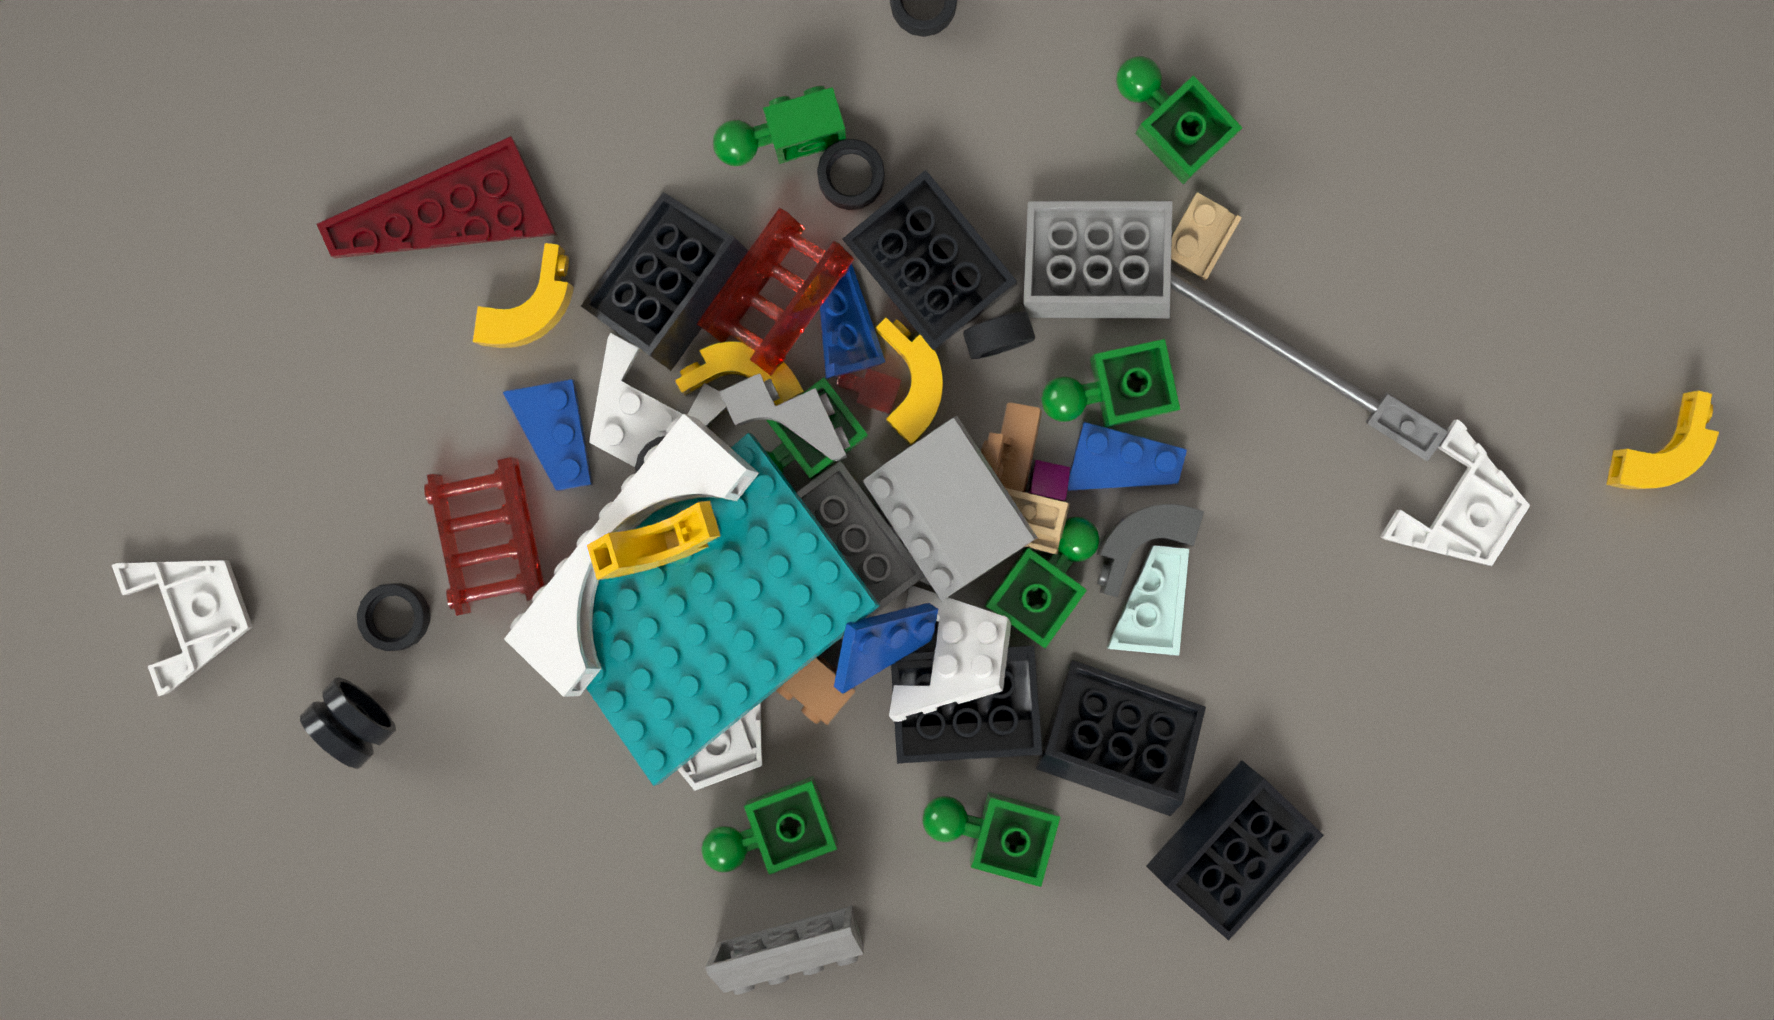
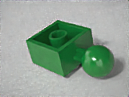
[1116,56,1243,185]
[713,86,846,166]
[1041,339,1180,427]
[765,377,868,480]
[984,516,1100,649]
[701,776,838,875]
[922,792,1061,887]

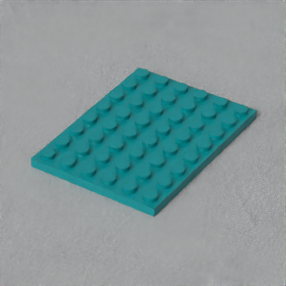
[586,433,880,786]

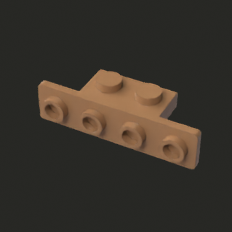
[981,403,1042,492]

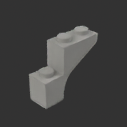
[720,373,850,461]

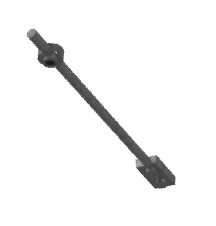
[1171,271,1448,461]

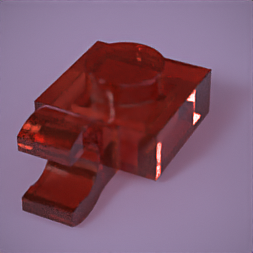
[835,369,901,414]

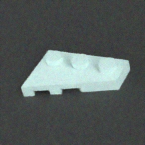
[1107,545,1189,656]

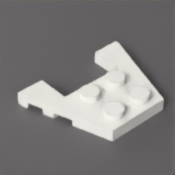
[589,333,727,467]
[1380,419,1530,566]
[112,560,253,696]
[889,586,1011,722]
[678,703,763,791]

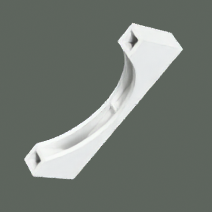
[504,414,759,697]

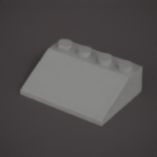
[1024,201,1172,319]
[863,416,1038,601]
[796,461,925,643]
[705,906,864,995]

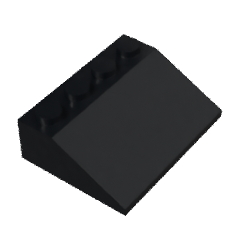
[842,170,1017,351]
[581,192,754,371]
[891,646,1042,764]
[1036,660,1206,816]
[1146,760,1324,941]

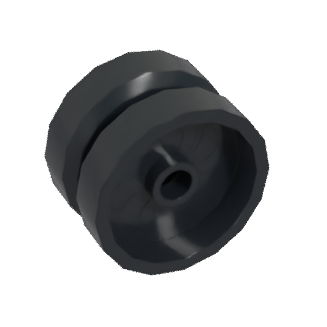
[300,677,396,769]

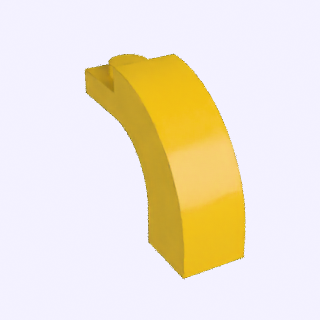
[473,243,574,348]
[876,318,943,446]
[675,342,804,406]
[1606,391,1719,489]
[587,501,721,580]

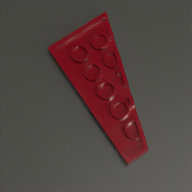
[316,136,557,258]

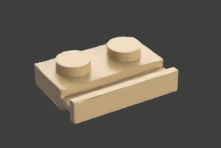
[1171,192,1242,281]
[1005,488,1070,554]

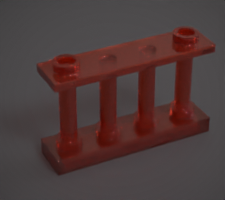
[697,207,854,376]
[424,457,545,616]

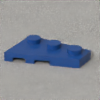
[817,262,886,379]
[503,379,593,491]
[1068,422,1187,491]
[834,603,939,694]

